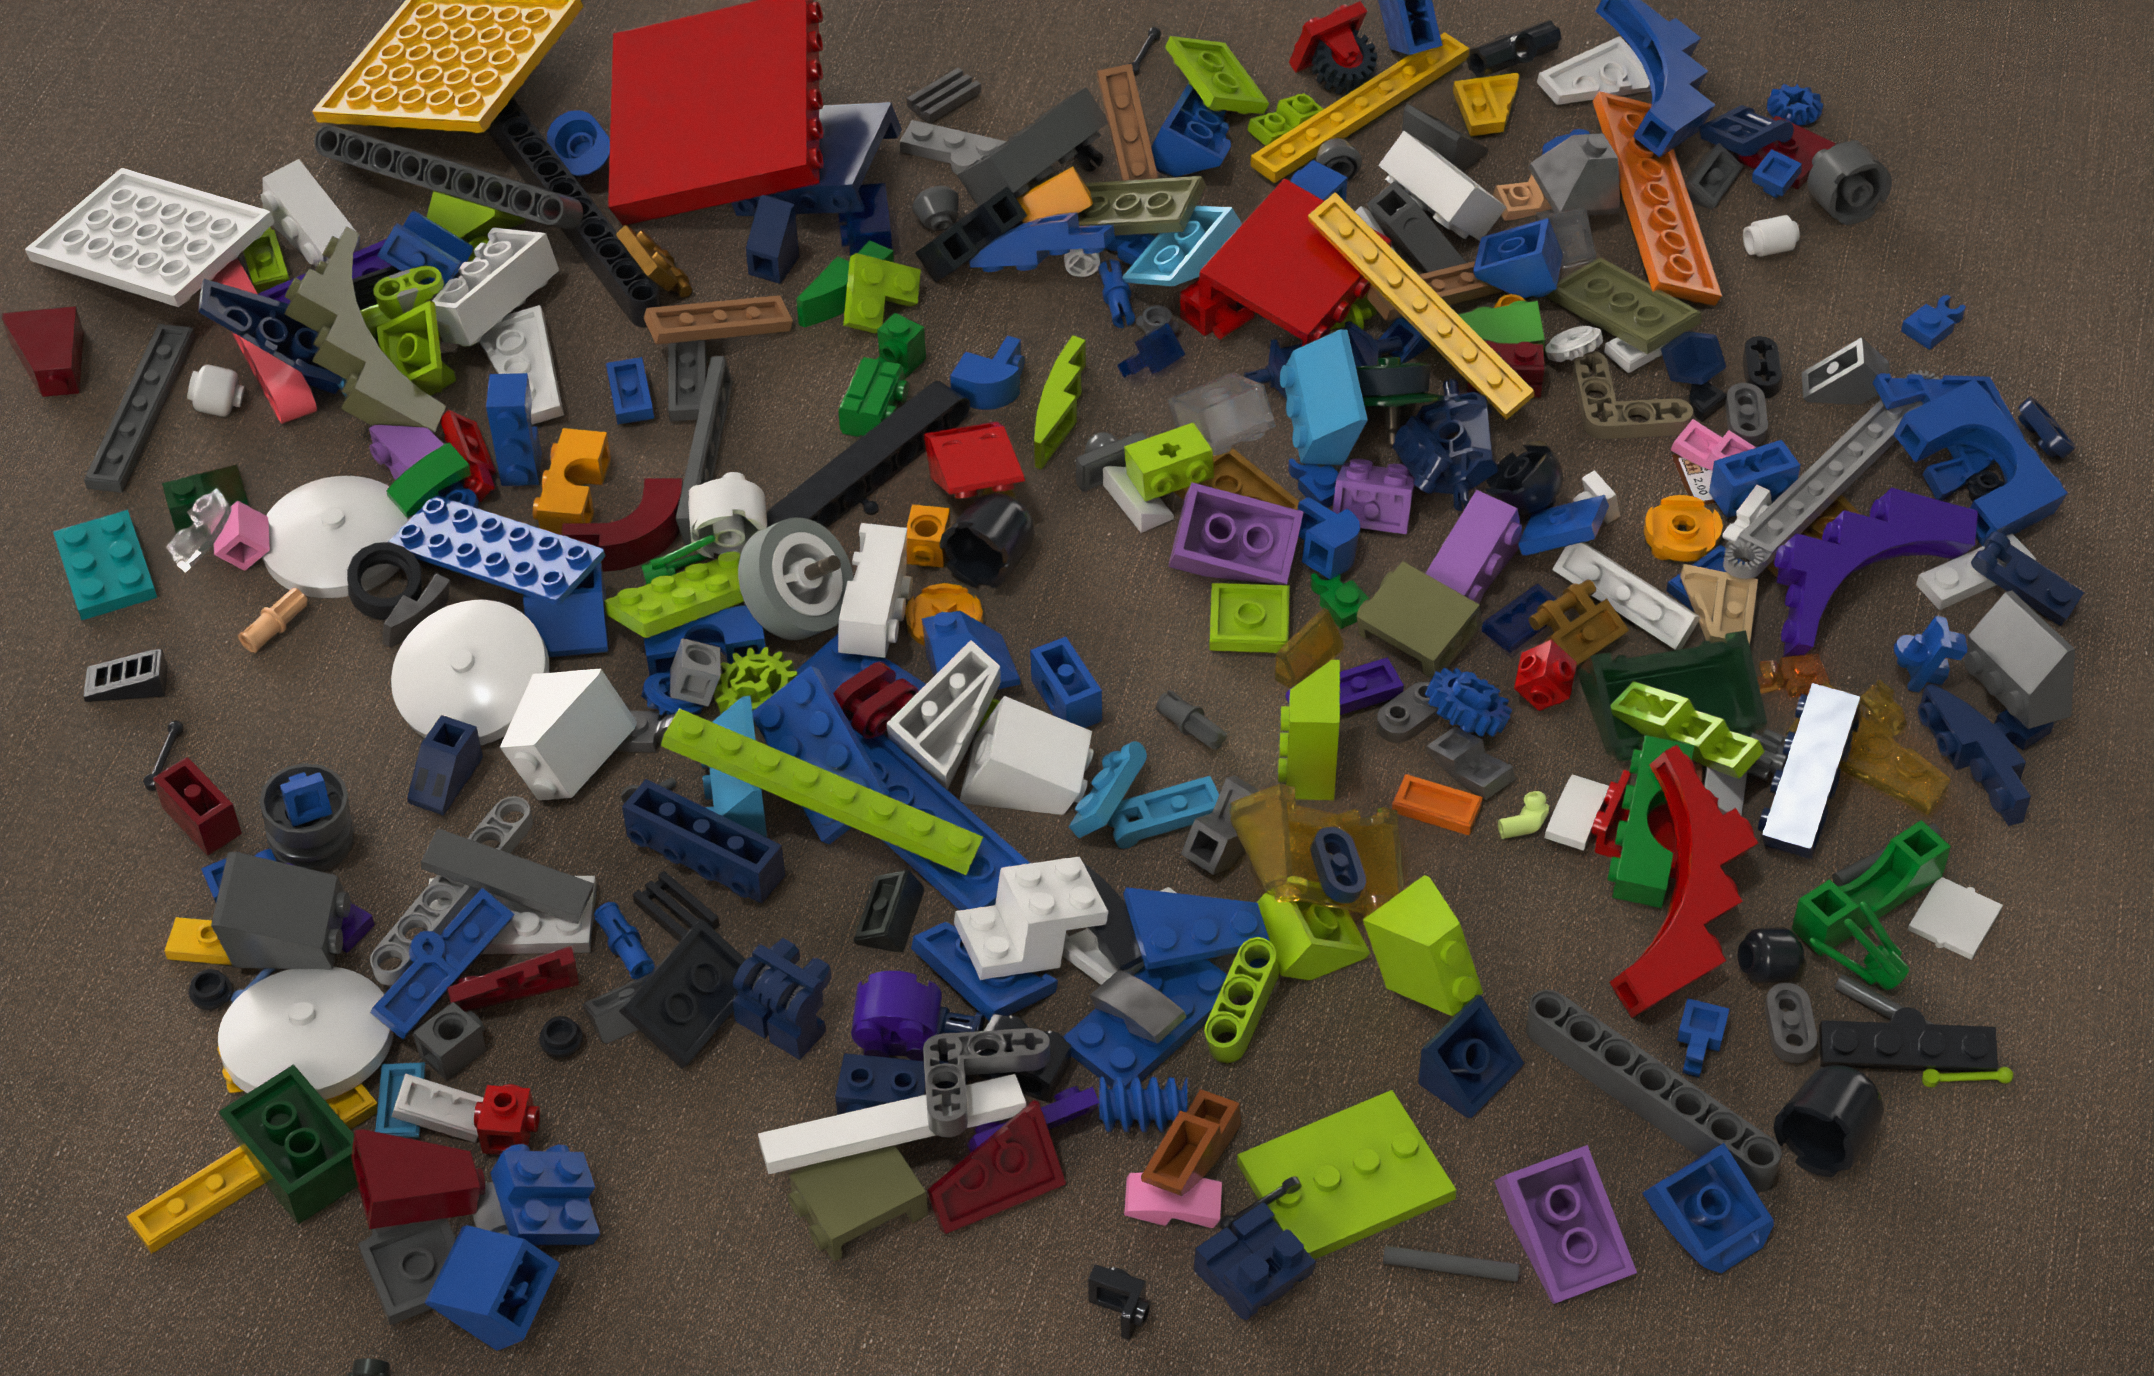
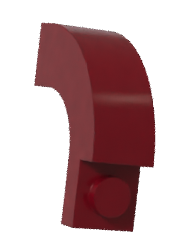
[561,478,683,572]

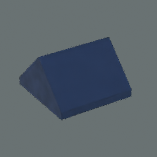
[1418,995,1525,1118]

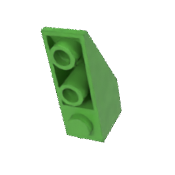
[1458,301,1545,356]

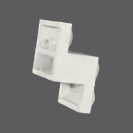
[954,856,1108,980]

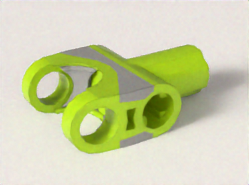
[360,266,444,339]

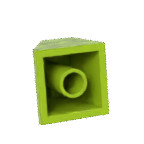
[1363,875,1483,1016]

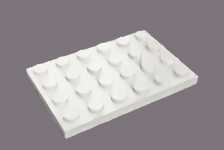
[25,168,275,307]

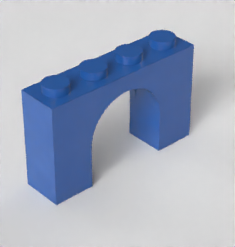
[1893,379,2068,546]

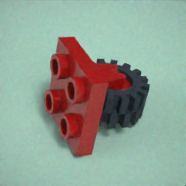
[1289,1,1377,95]

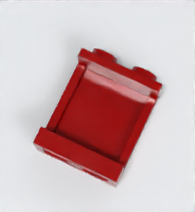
[1591,770,1719,879]

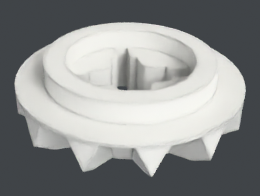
[1545,326,1603,362]

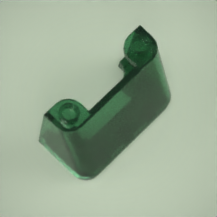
[1578,630,1768,761]

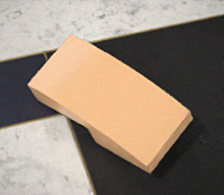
[1493,174,1552,221]

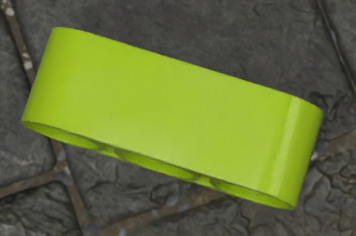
[1204,937,1279,1064]

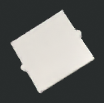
[1908,877,2003,960]

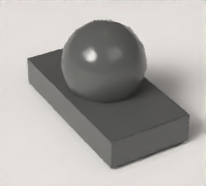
[1076,431,1147,492]

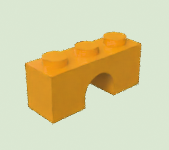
[533,428,611,535]

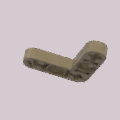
[1573,351,1693,439]

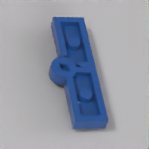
[370,888,515,1040]

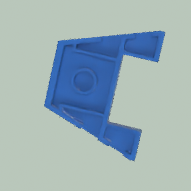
[1873,373,2024,501]

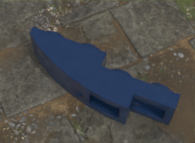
[1918,684,2031,826]

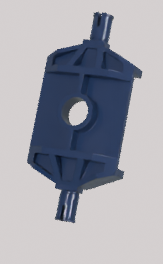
[1244,321,1403,401]
[1416,379,1498,511]

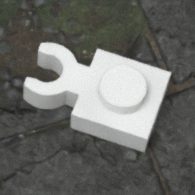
[1722,485,1772,548]

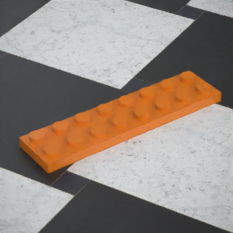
[1593,91,1722,306]

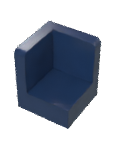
[1660,331,1727,385]

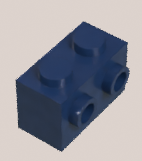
[835,1053,926,1115]

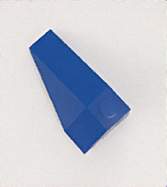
[1151,83,1231,177]

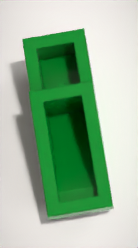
[796,240,894,328]

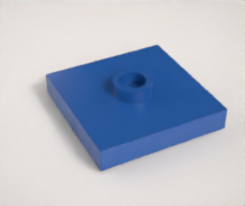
[1518,495,1609,556]

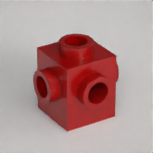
[1514,639,1577,711]
[474,1084,540,1155]

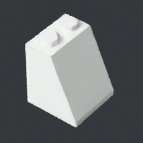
[500,669,637,800]
[960,696,1093,815]

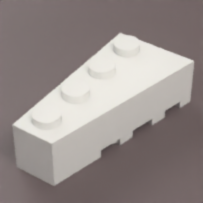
[432,227,559,347]

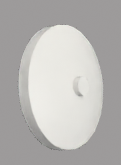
[262,476,412,598]
[391,600,549,745]
[218,966,393,1100]

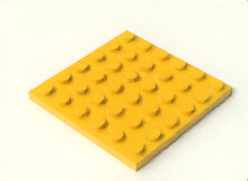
[312,0,583,133]

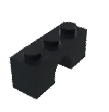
[915,187,1028,282]

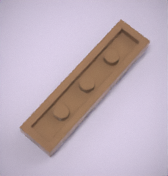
[1096,64,1158,181]
[1366,261,1502,321]
[643,295,793,345]

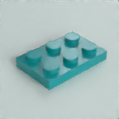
[53,510,157,621]

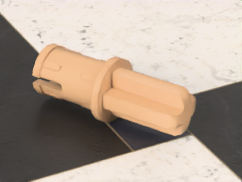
[238,588,308,653]

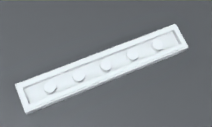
[758,1074,1027,1175]

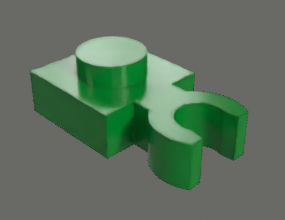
[1310,573,1369,629]

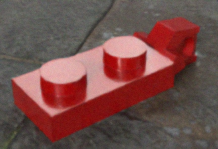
[440,409,496,502]

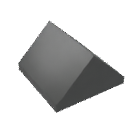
[1402,104,1489,172]

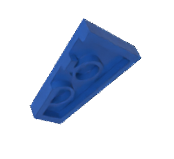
[1123,887,1269,970]
[911,922,1058,1021]

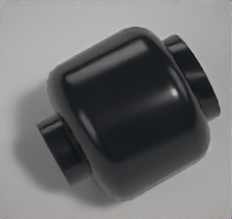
[1737,927,1804,983]

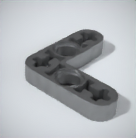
[923,1028,1050,1137]

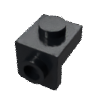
[1088,1264,1151,1340]

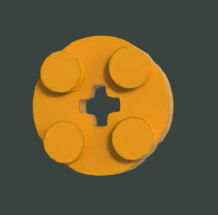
[1644,495,1723,562]

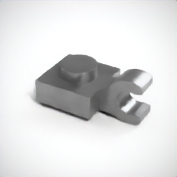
[616,711,675,753]

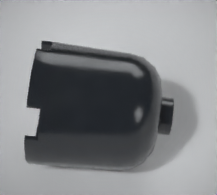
[939,493,1035,588]
[1773,1065,1884,1177]

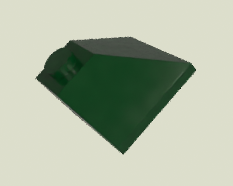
[162,464,249,540]

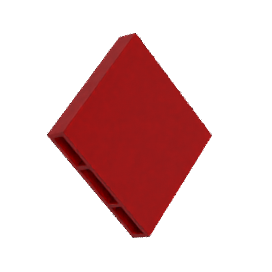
[608,0,824,226]

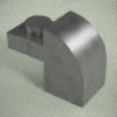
[1181,775,1267,874]

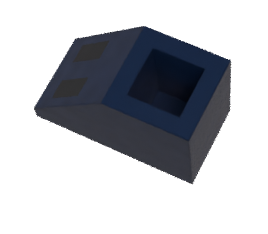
[407,715,483,816]

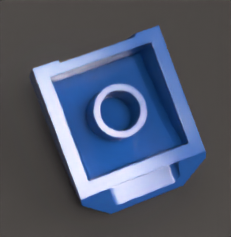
[1642,1143,1774,1273]

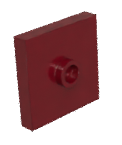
[1738,116,1836,189]

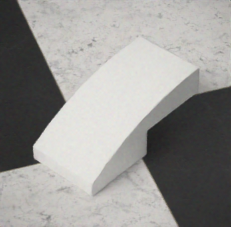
[1544,774,1609,851]

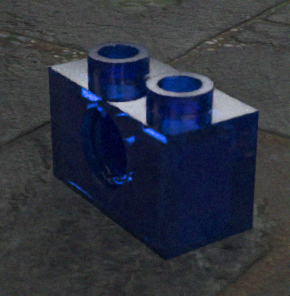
[839,183,892,256]

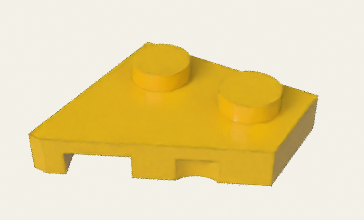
[1453,73,1519,136]

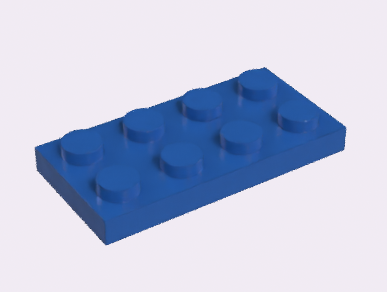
[752,665,892,844]
[1063,959,1227,1089]

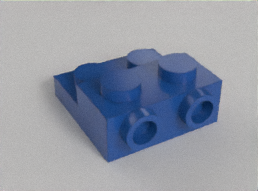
[490,1144,600,1245]

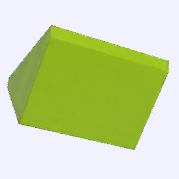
[377,300,442,393]

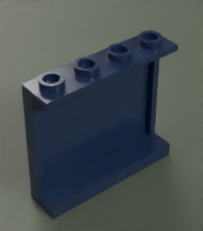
[731,102,902,216]

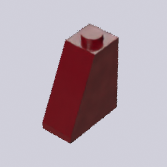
[2,306,84,397]
[351,1129,485,1230]

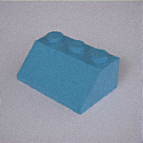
[1280,329,1368,465]
[701,696,767,838]

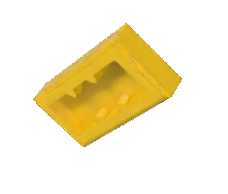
[164,917,232,965]

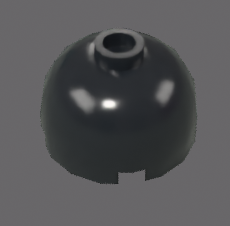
[1486,441,1564,516]

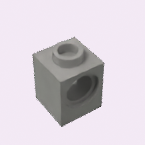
[670,638,721,707]

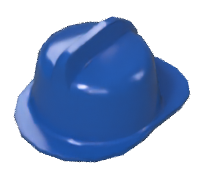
[547,110,610,177]

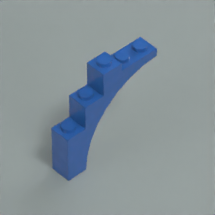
[1595,0,1715,157]

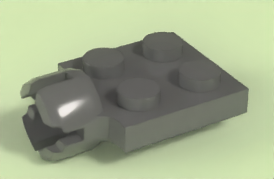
[358,1218,456,1325]

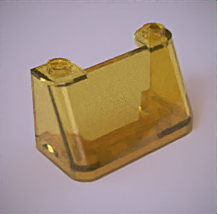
[1229,784,1404,918]

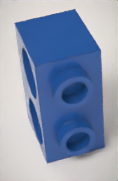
[1709,440,1801,518]

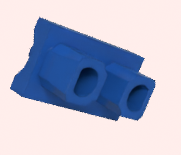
[1894,616,1968,693]

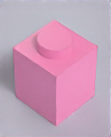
[213,501,270,571]

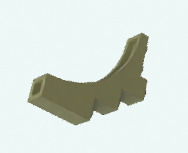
[284,226,446,434]

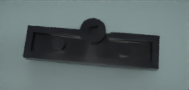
[1819,1007,1998,1072]

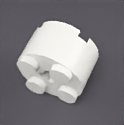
[688,472,767,559]

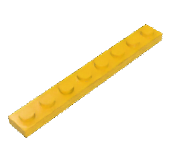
[1250,32,1470,183]
[1308,192,1534,420]

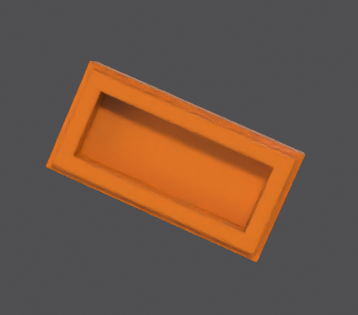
[1392,774,1483,836]

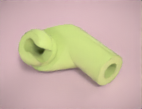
[1498,791,1549,839]

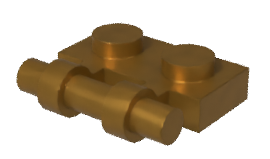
[616,225,692,298]
[1529,579,1629,666]

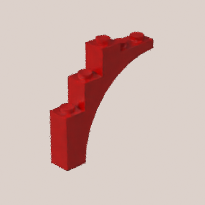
[1609,745,1758,1018]

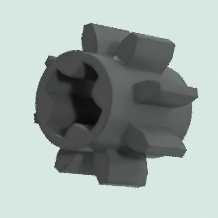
[1747,728,1788,781]

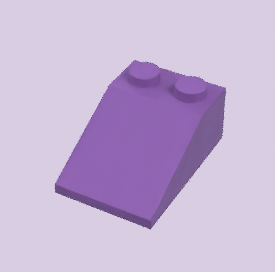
[1168,482,1304,585]
[1494,1145,1637,1304]

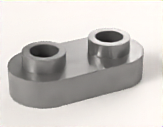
[1725,383,1768,446]
[1377,682,1441,743]
[1765,983,1817,1063]

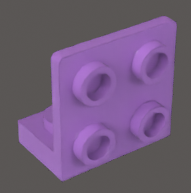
[1332,458,1415,534]

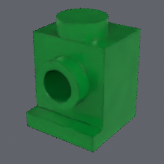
[877,313,926,380]

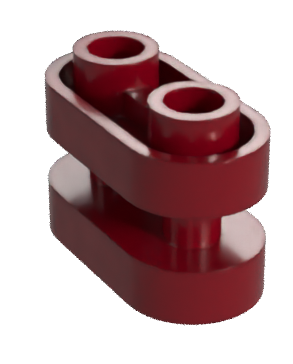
[833,661,919,739]

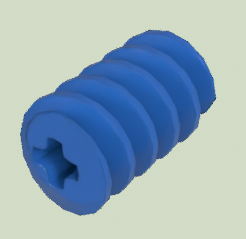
[1099,1076,1187,1133]

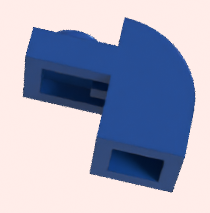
[950,336,1025,410]
[1297,497,1360,579]

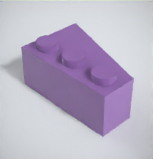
[1425,490,1522,604]

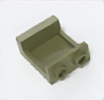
[1357,561,1482,679]
[787,1145,928,1262]

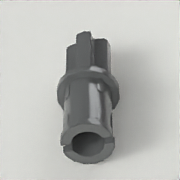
[1156,690,1227,750]

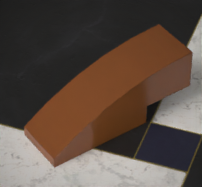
[1141,1089,1241,1196]

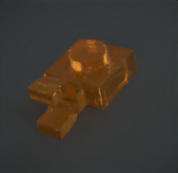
[1754,653,1830,697]

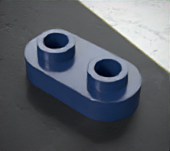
[2018,396,2076,458]
[1310,827,1366,903]

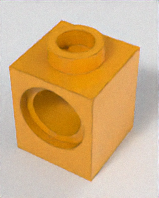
[906,504,951,568]

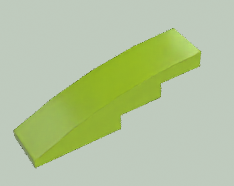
[1034,335,1086,469]
[1608,681,1765,779]

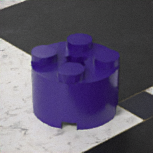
[851,971,942,1061]

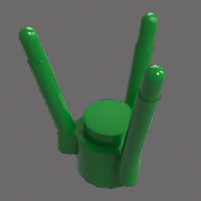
[641,535,715,585]
[1809,901,1909,990]

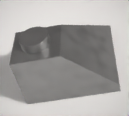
[1528,133,1620,217]

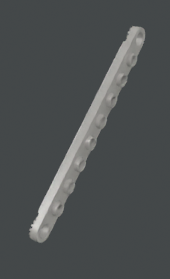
[1723,370,1940,579]

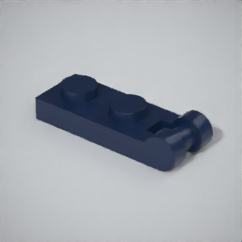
[1392,415,1453,494]
[1971,532,2085,626]

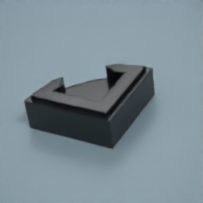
[1689,382,1727,422]

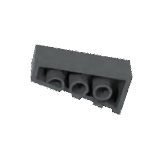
[957,87,1108,206]

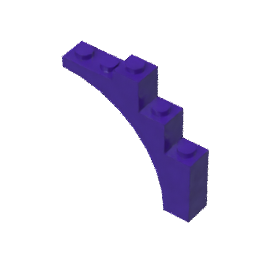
[1774,487,1978,661]

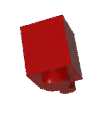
[1180,280,1254,339]

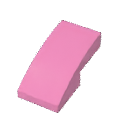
[1671,419,1756,471]
[1124,1173,1222,1228]

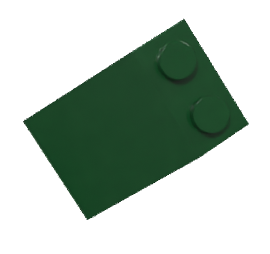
[218,1064,358,1225]

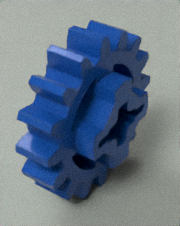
[1425,668,1512,737]

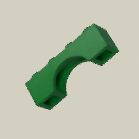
[1607,735,1694,908]
[1792,820,1951,957]

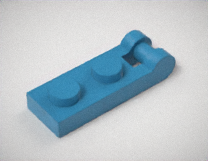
[1069,741,1147,838]
[1107,776,1219,849]

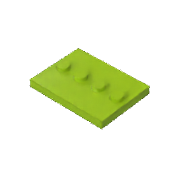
[1237,1090,1456,1260]

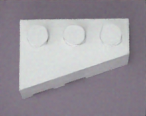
[261,159,360,267]
[838,523,913,658]

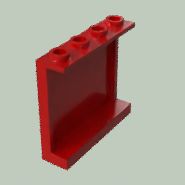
[1199,178,1392,346]

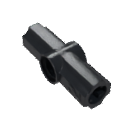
[1466,20,1562,78]

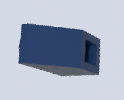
[746,195,800,284]

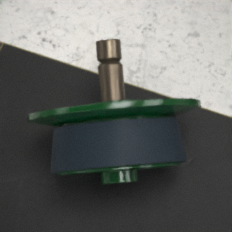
[1356,357,1444,444]

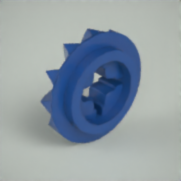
[1767,83,1823,126]
[641,673,704,716]

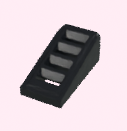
[83,649,168,702]

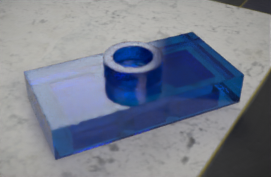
[1482,583,1565,653]

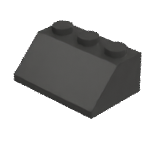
[1964,591,2075,729]

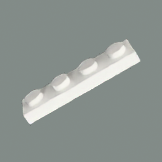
[1552,542,1701,651]

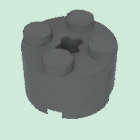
[1808,140,1892,225]

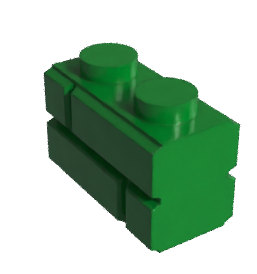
[838,357,909,437]

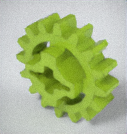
[713,647,798,714]

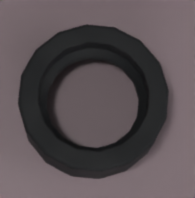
[347,542,422,620]

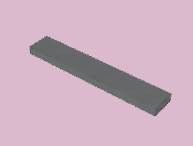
[84,324,195,493]
[676,356,733,545]

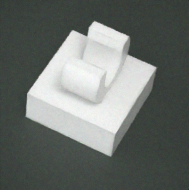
[1573,470,1620,524]

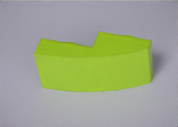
[1247,93,1323,146]

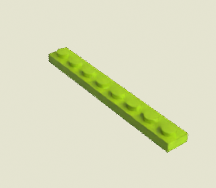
[661,708,983,875]

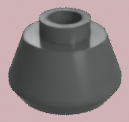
[1316,138,1362,181]
[912,186,959,231]

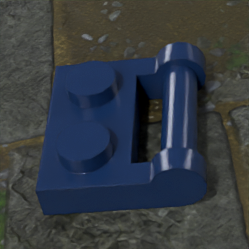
[1699,105,1794,156]

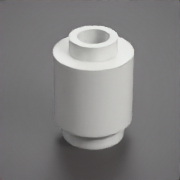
[1743,215,1800,257]

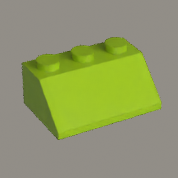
[1278,660,1340,801]

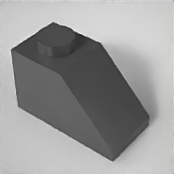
[1801,337,1890,405]

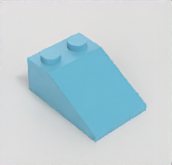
[1122,206,1242,286]

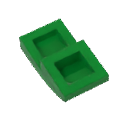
[386,442,471,518]

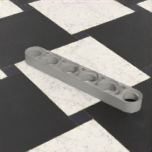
[370,796,533,986]

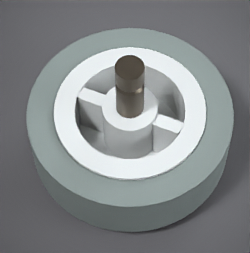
[738,517,853,640]

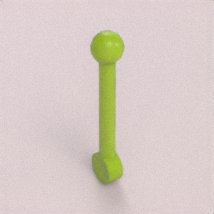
[1922,1067,2013,1088]

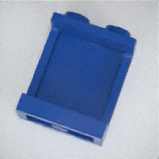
[377,211,474,287]

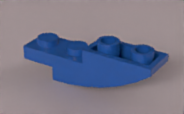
[969,212,1115,272]

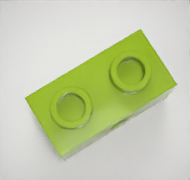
[1124,422,1214,502]

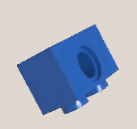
[1030,636,1102,728]

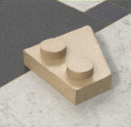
[1680,564,1758,652]

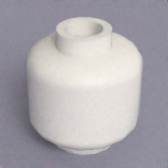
[187,365,245,417]

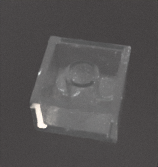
[1168,372,1276,456]

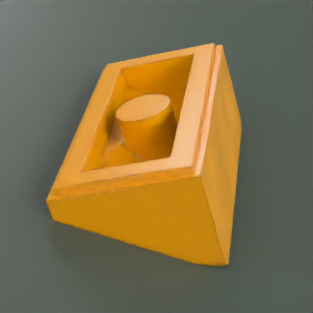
[1016,166,1093,224]

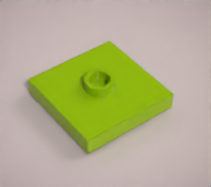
[1209,583,1290,653]

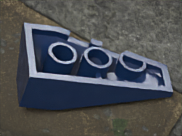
[199,278,342,384]

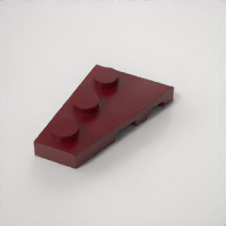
[447,945,579,1012]
[927,1100,1066,1234]

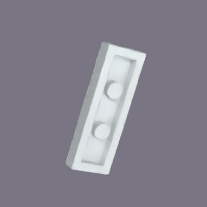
[1916,534,2036,610]

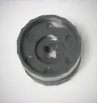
[259,763,354,872]

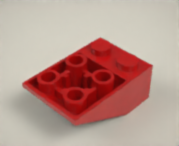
[924,421,1025,498]

